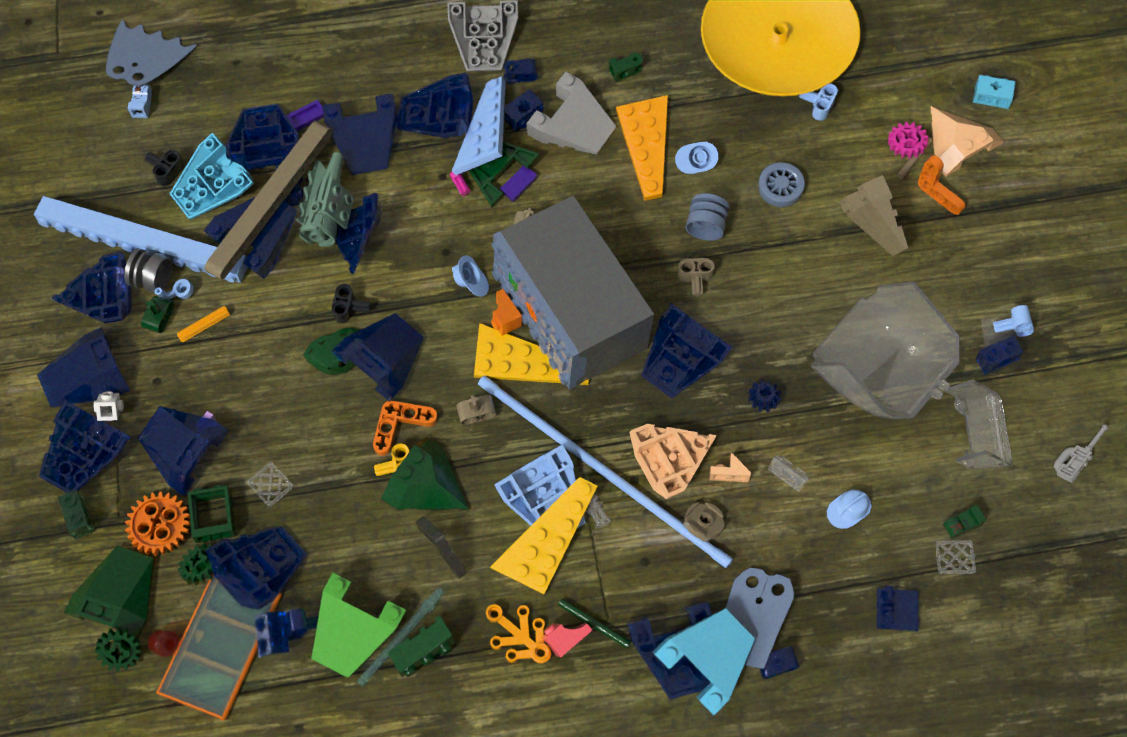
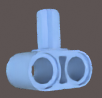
[799,84,838,121]
[993,305,1034,337]

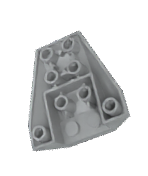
[448,1,518,72]

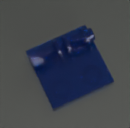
[877,586,918,632]

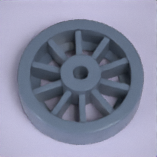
[758,162,805,207]

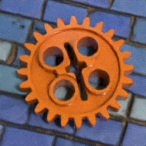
[125,492,191,556]

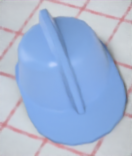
[675,142,718,174]
[452,255,489,297]
[827,490,872,529]

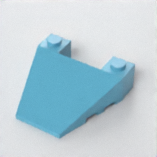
[652,608,755,715]

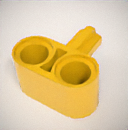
[374,444,409,476]

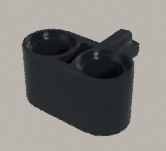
[145,150,184,186]
[332,284,371,324]

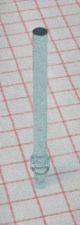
[357,587,444,687]

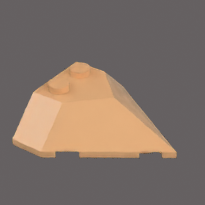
[930,106,1004,177]
[629,424,717,499]

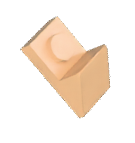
[709,453,750,482]

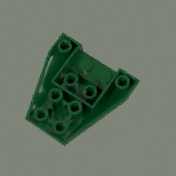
[64,545,154,639]

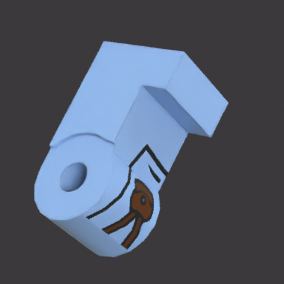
[128,85,152,118]

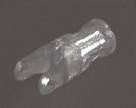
[586,493,612,529]

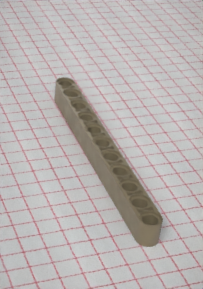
[205,121,332,280]

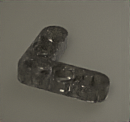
[415,516,467,579]

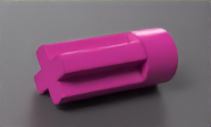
[450,172,471,196]

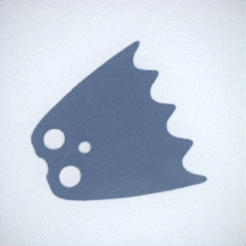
[106,20,196,86]

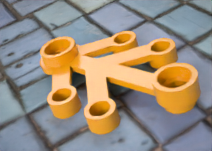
[486,604,551,663]

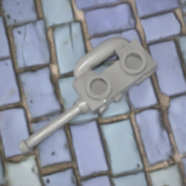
[1054,424,1108,483]

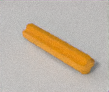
[177,306,230,342]

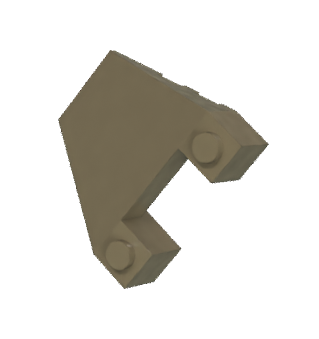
[841,175,908,256]

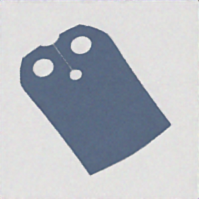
[726,568,794,669]

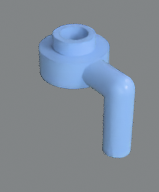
[155,279,194,300]

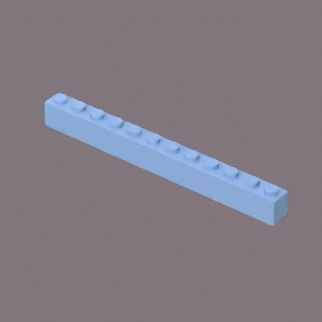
[34,196,249,283]

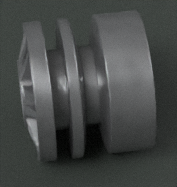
[124,248,172,293]

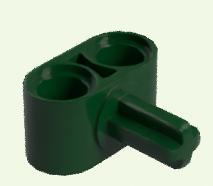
[141,296,174,333]

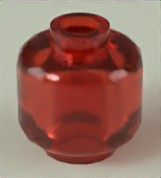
[148,629,179,657]

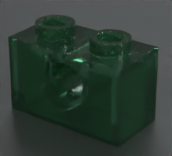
[58,490,94,539]

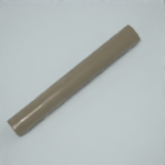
[897,137,933,179]

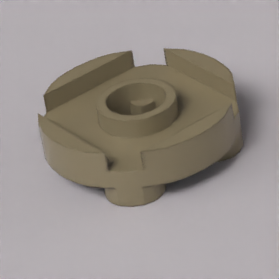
[683,502,725,542]

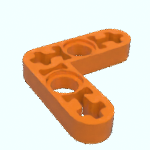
[918,155,965,215]
[373,401,438,456]

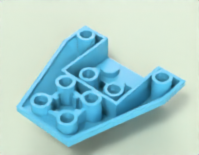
[170,133,254,220]

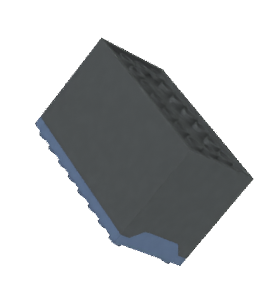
[492,196,654,389]

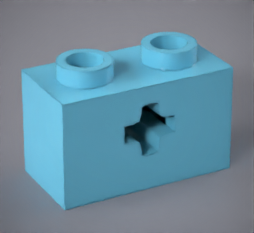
[973,75,1015,109]

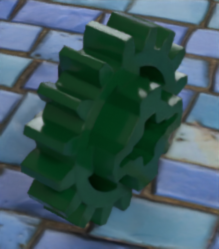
[178,543,222,586]
[95,627,142,672]

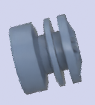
[685,193,730,241]

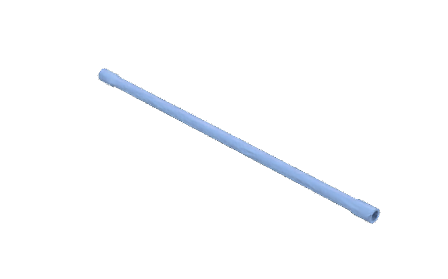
[478,375,733,568]

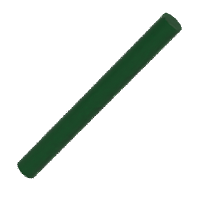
[558,598,631,649]

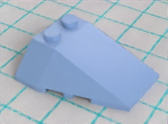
[494,444,585,527]

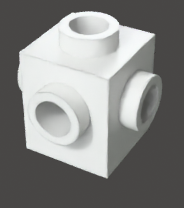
[94,391,124,421]

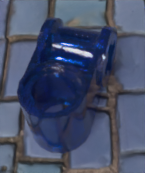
[504,58,538,84]

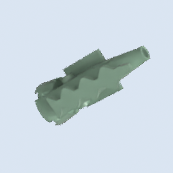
[296,152,354,247]

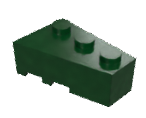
[388,615,455,678]

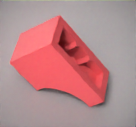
[542,623,592,657]

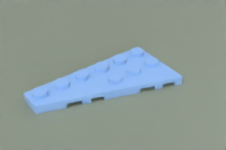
[452,76,505,175]

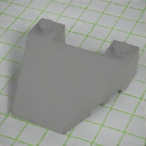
[527,72,616,154]

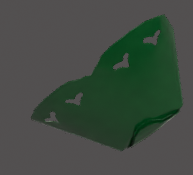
[303,328,367,375]

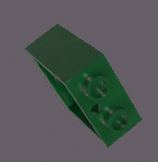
[188,485,236,543]

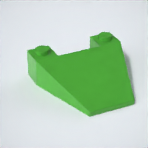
[312,573,406,678]

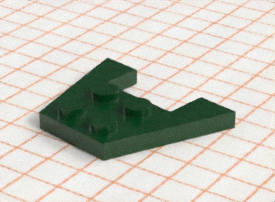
[468,141,540,208]

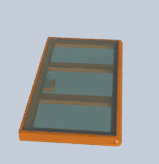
[156,569,282,721]

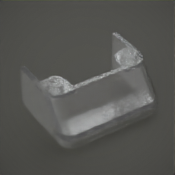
[945,379,1012,469]

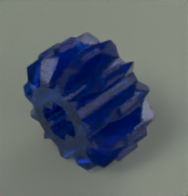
[748,379,781,413]

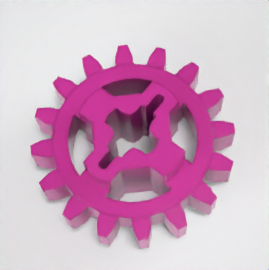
[888,122,928,159]

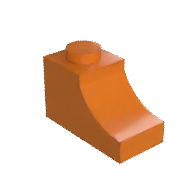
[491,289,522,335]

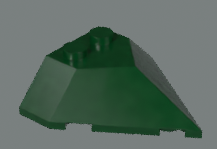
[381,437,469,510]

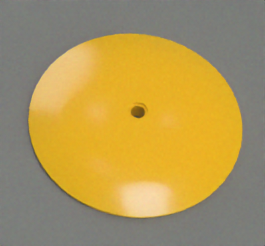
[701,0,860,96]

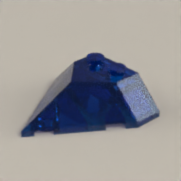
[335,193,381,274]
[51,252,131,324]

